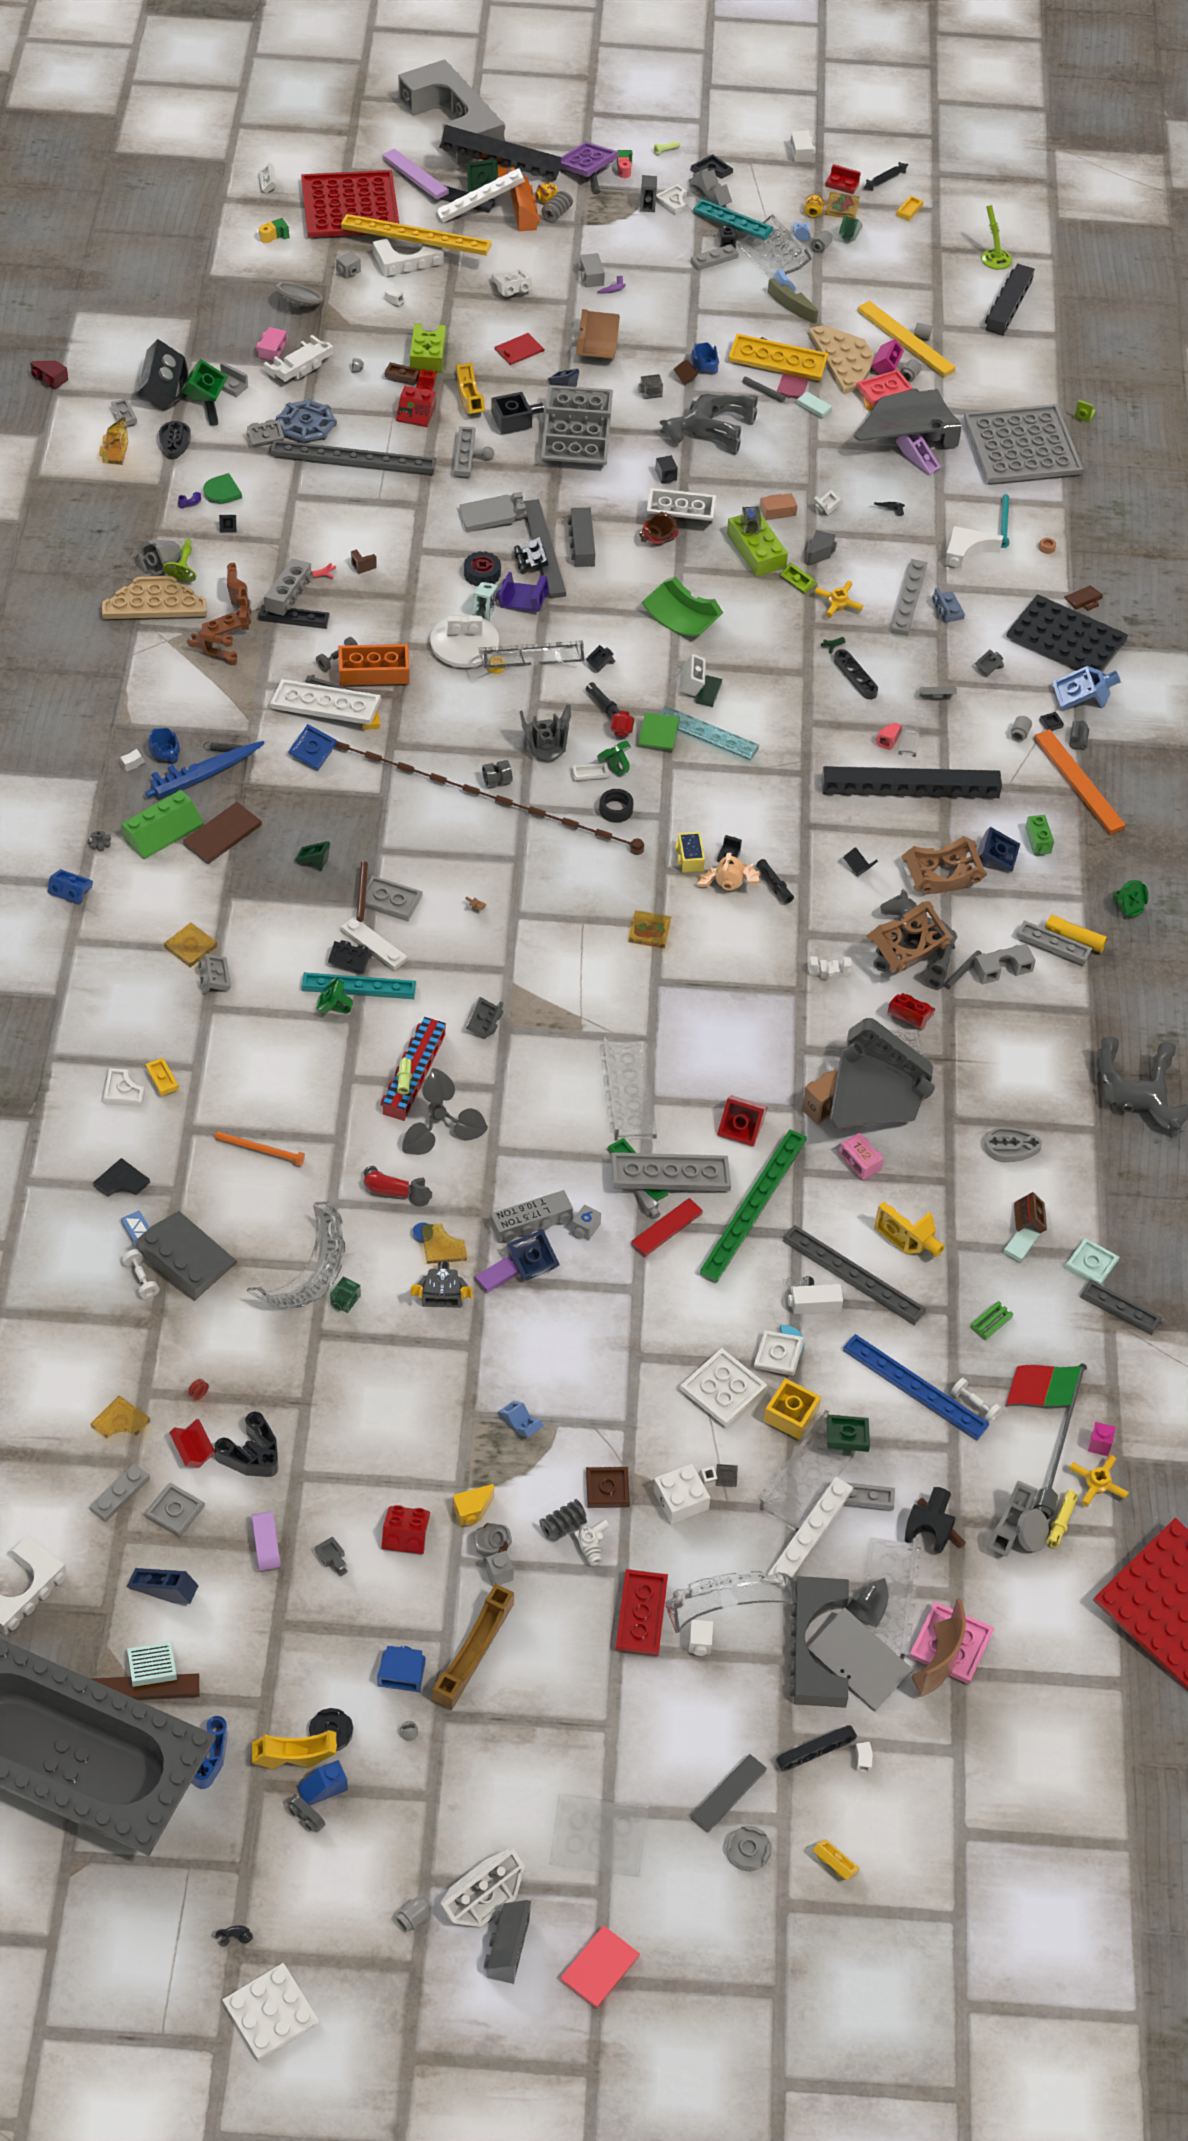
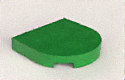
[203,473,242,504]

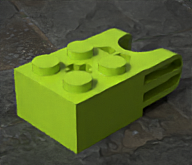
[410,323,446,373]

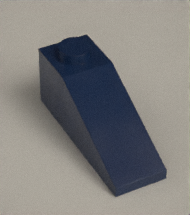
[127,1568,199,1604]

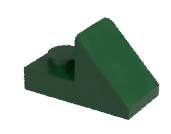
[295,841,331,871]

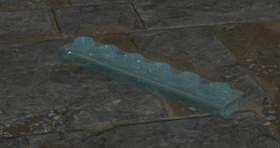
[659,706,759,761]

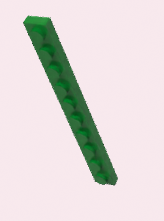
[700,1129,807,1283]

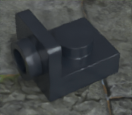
[585,645,615,672]
[717,835,742,864]

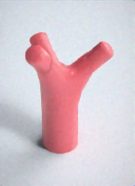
[312,563,336,579]

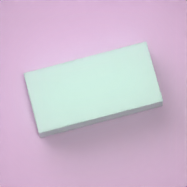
[797,392,832,418]
[1004,1226,1041,1263]

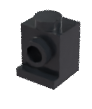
[718,225,737,249]

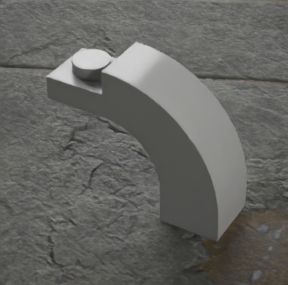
[988,1480,1038,1556]

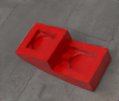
[416,369,437,391]

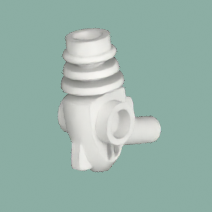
[574,1520,609,1566]

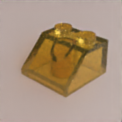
[100,417,128,465]

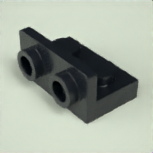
[328,940,372,973]

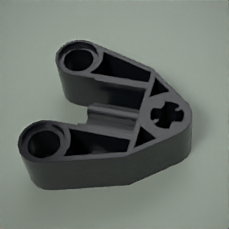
[214,1411,279,1477]

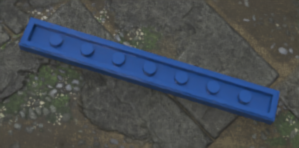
[843,1334,989,1441]

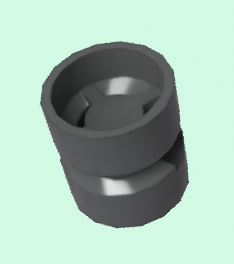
[482,760,513,787]

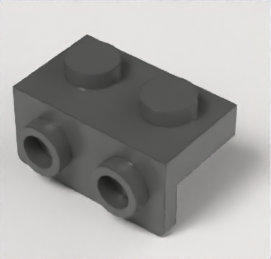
[465,997,504,1039]

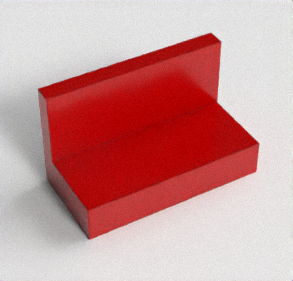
[169,1419,216,1468]

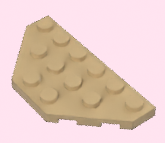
[809,325,875,394]
[102,576,207,619]

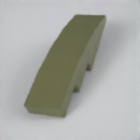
[768,278,818,324]

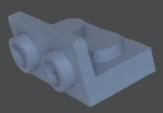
[932,587,965,623]

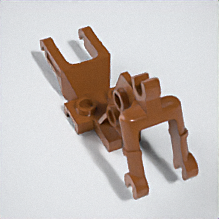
[187,563,252,664]

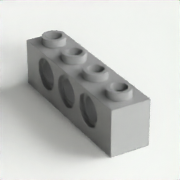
[264,558,313,616]

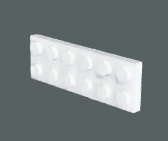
[270,679,381,725]

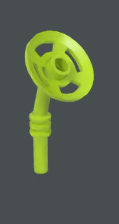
[981,205,1012,270]
[163,539,197,582]

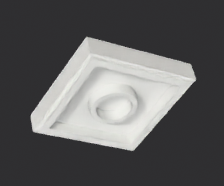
[754,1330,804,1376]

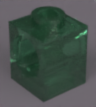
[330,1276,361,1313]

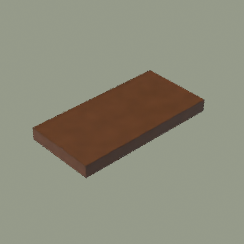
[183,802,262,864]

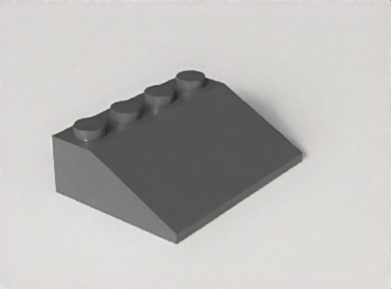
[136,1211,237,1301]

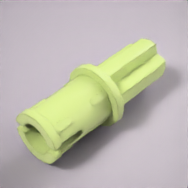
[397,1057,412,1095]

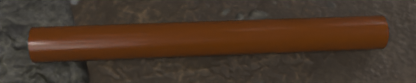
[356,861,368,922]

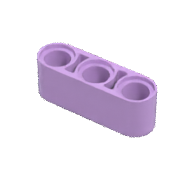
[251,1511,281,1571]

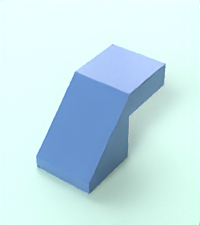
[498,1401,544,1438]

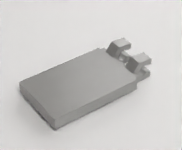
[459,492,527,532]

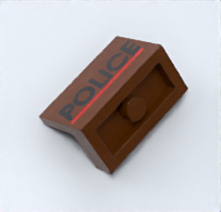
[1014,1192,1047,1233]

